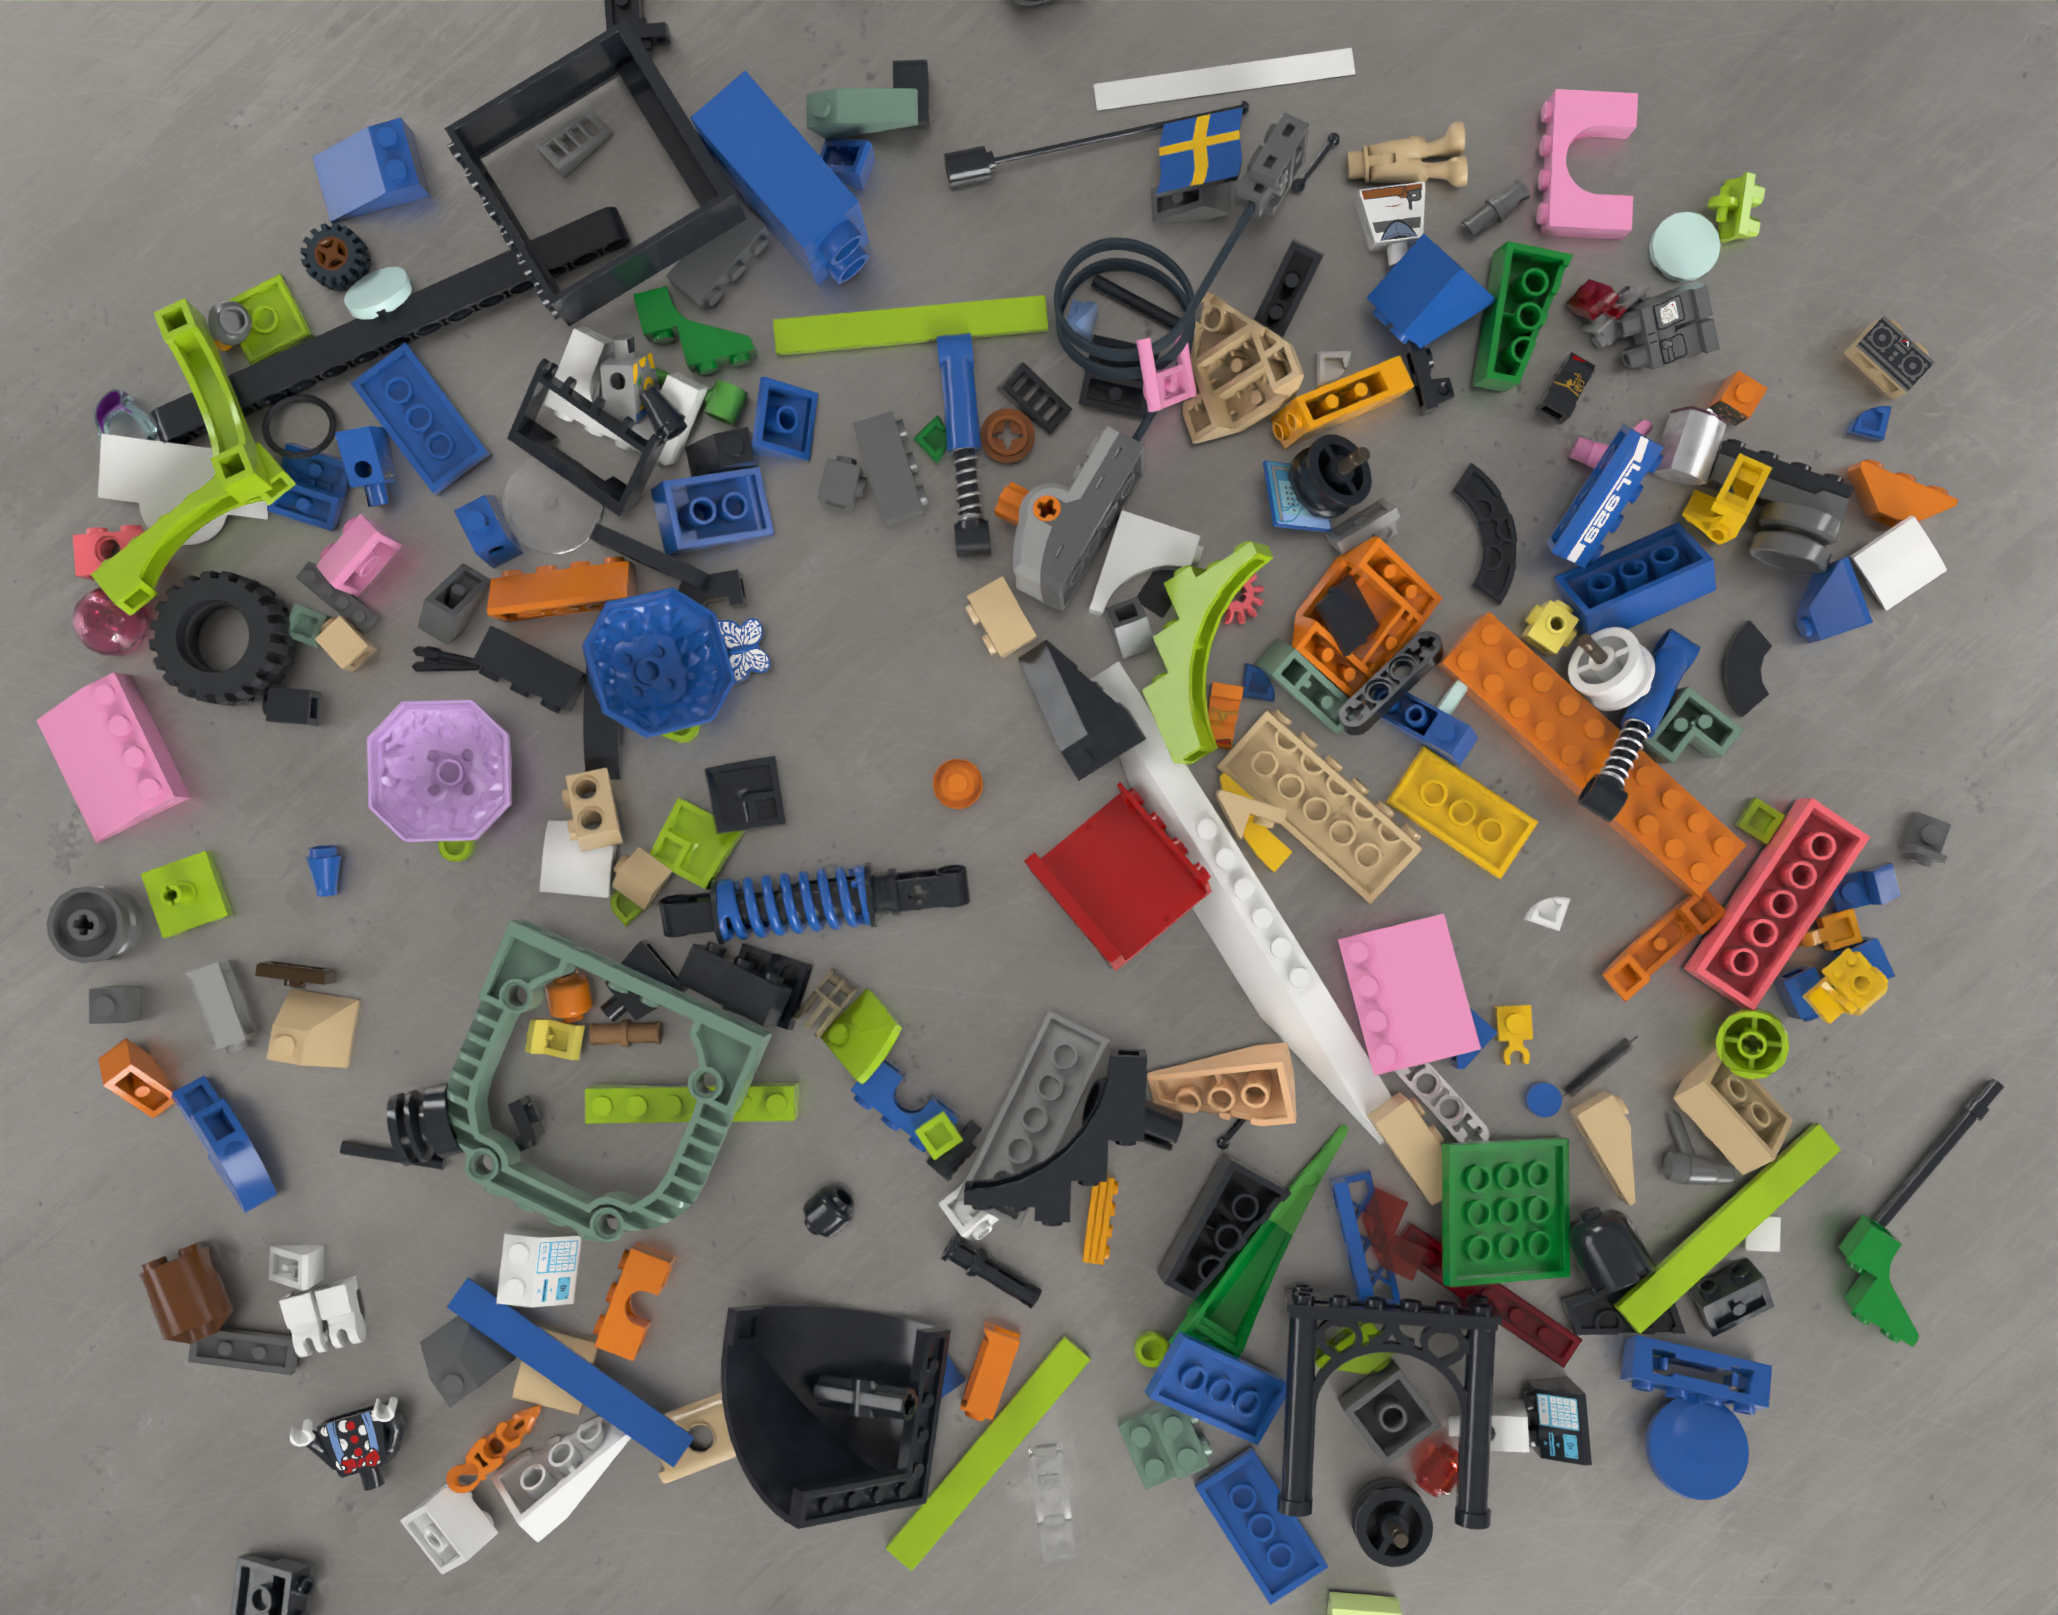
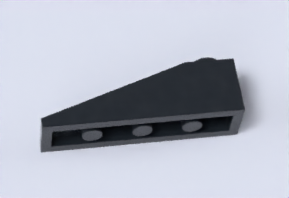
[1254,239,1324,338]

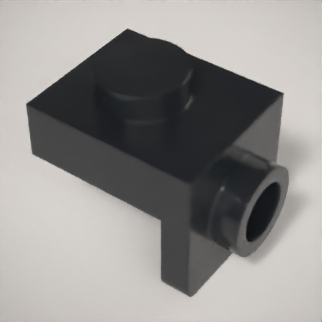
[508,1095,545,1152]

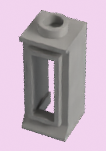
[185,960,258,1054]

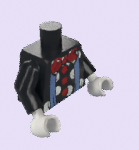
[290,1397,407,1491]

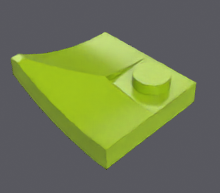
[649,797,745,890]
[820,988,902,1085]

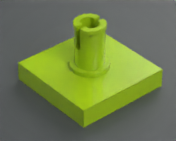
[141,851,233,938]

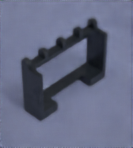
[507,358,667,517]

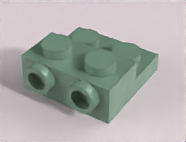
[1117,1403,1213,1490]

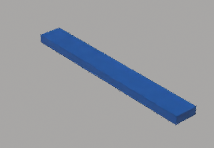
[447,1278,695,1468]

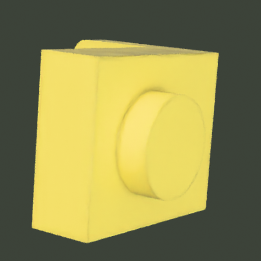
[525,1018,585,1060]

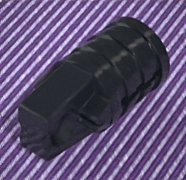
[926,1120,982,1181]

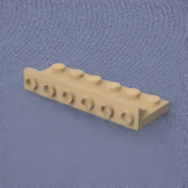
[1216,708,1423,904]

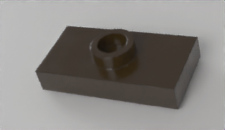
[255,961,337,988]

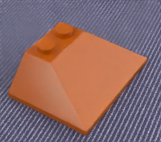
[1292,536,1443,704]

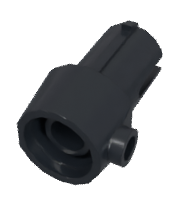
[1082,1077,1183,1151]

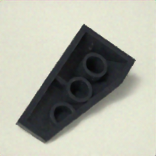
[1018,640,1147,781]

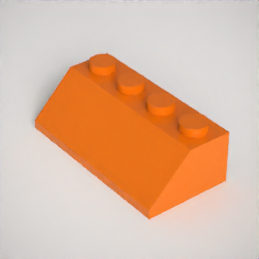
[487,556,639,623]

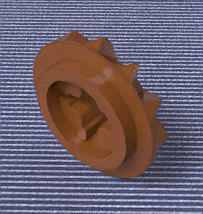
[980,408,1035,464]

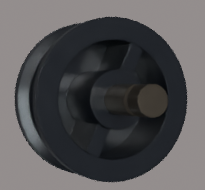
[1288,434,1372,519]
[1351,1479,1433,1567]

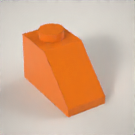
[98,1038,177,1119]

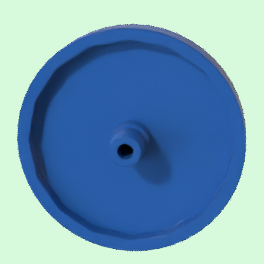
[1645,1396,1749,1500]

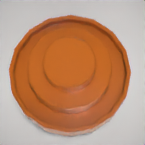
[932,758,983,809]

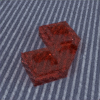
[1361,1187,1426,1281]

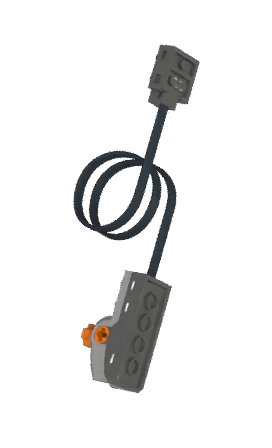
[994,112,1309,611]

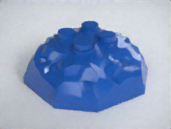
[582,587,736,739]

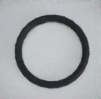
[262,394,337,459]

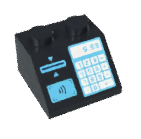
[1523,1376,1592,1466]

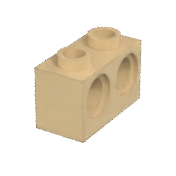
[561,768,623,852]

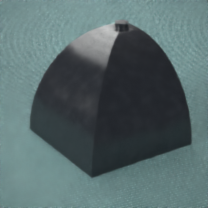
[721,1304,951,1529]

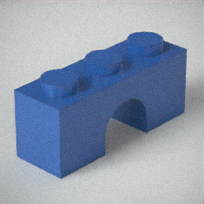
[1773,937,1895,1022]
[851,1059,960,1152]

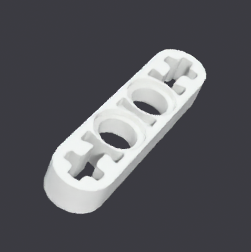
[1394,1063,1490,1143]

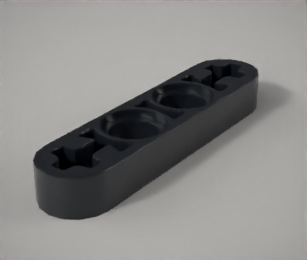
[589,523,707,589]
[1339,631,1444,735]

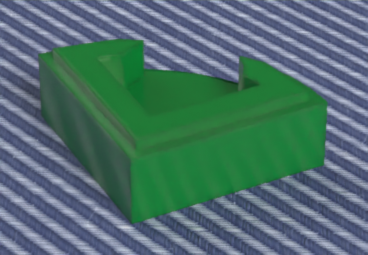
[913,415,947,464]

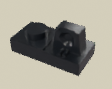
[1403,342,1455,416]

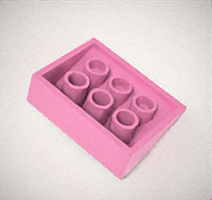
[36,672,191,843]
[1338,914,1481,1076]

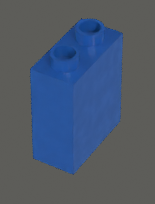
[690,71,869,286]

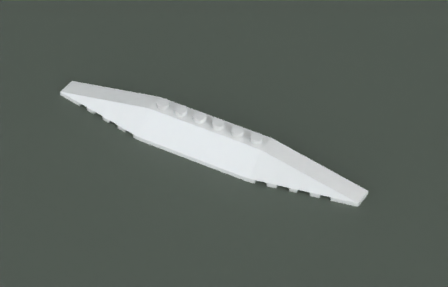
[1090,661,1392,1145]

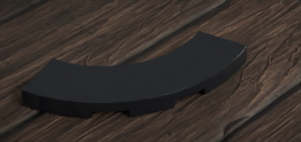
[1450,463,1517,606]

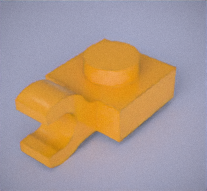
[1797,908,1863,951]

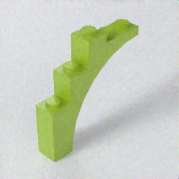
[1142,541,1274,765]

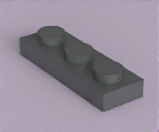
[188,1327,298,1375]

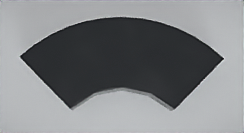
[1723,620,1772,717]

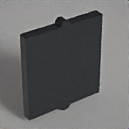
[1315,575,1379,657]

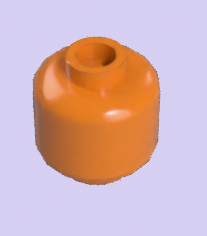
[544,969,593,1023]

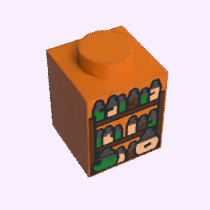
[1707,370,1768,426]

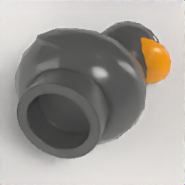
[208,300,252,351]

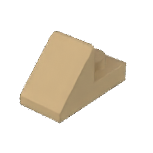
[1215,789,1287,840]

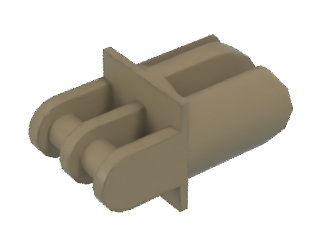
[792,968,859,1040]

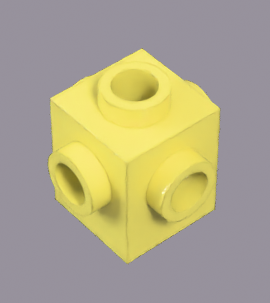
[1520,600,1579,657]

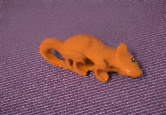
[446,1405,541,1493]

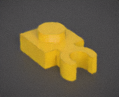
[1494,1004,1533,1065]

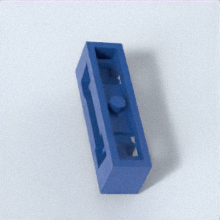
[1620,1335,1772,1415]

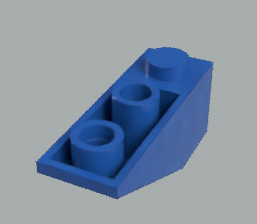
[1371,689,1478,767]

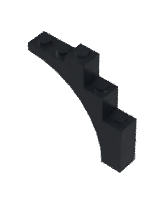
[964,1048,1147,1227]

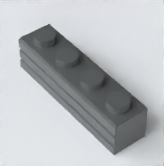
[296,561,382,634]

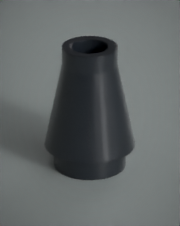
[639,386,687,441]

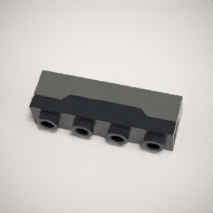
[1701,439,1854,523]

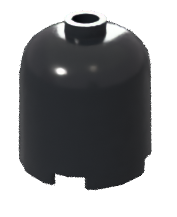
[1568,1206,1656,1296]

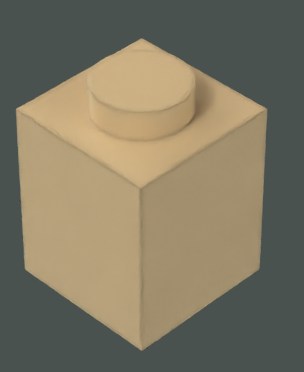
[315,616,378,672]
[611,847,672,910]

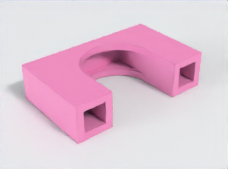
[1536,89,1638,240]

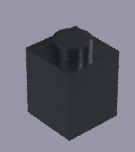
[262,687,321,726]

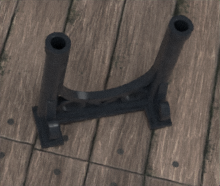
[1277,1283,1502,1530]

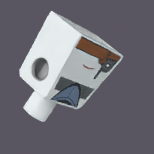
[1354,182,1425,268]

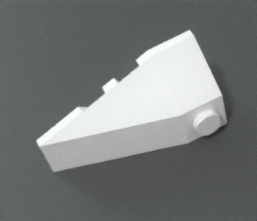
[490,1416,631,1542]

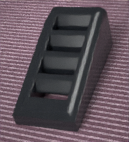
[996,362,1072,435]

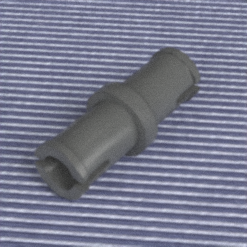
[1461,180,1530,240]

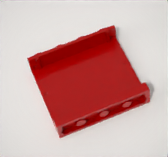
[1024,782,1212,972]

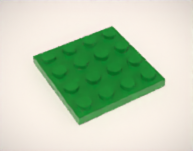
[1442,1137,1570,1287]

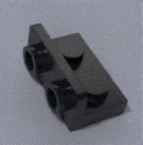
[1688,1258,1775,1337]

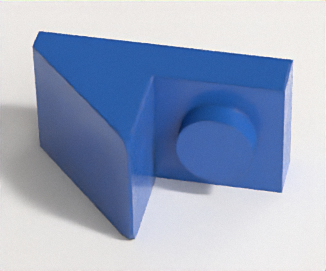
[1829,863,1901,912]

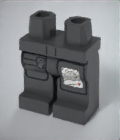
[1614,282,1720,369]

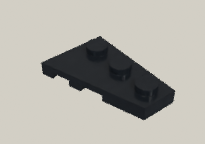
[1562,1266,1686,1335]

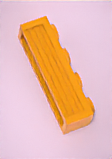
[1082,1175,1119,1265]

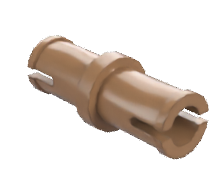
[589,1019,663,1047]

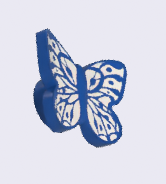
[717,618,771,686]

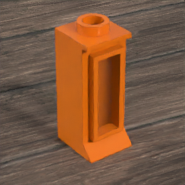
[960,1321,1021,1421]

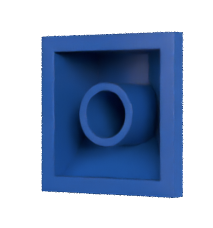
[1796,557,1873,644]

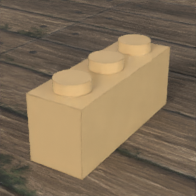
[1367,1092,1445,1206]

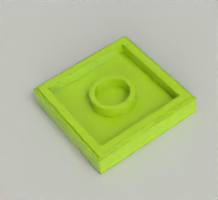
[229,274,315,366]

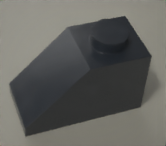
[685,427,759,477]

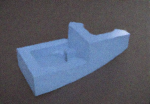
[1066,299,1098,342]

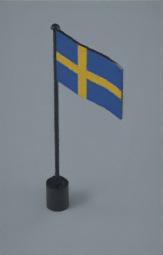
[943,101,1250,198]

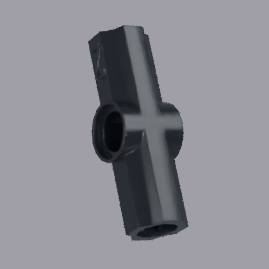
[813,1375,918,1420]

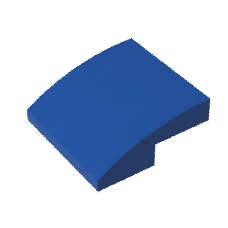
[267,442,350,531]

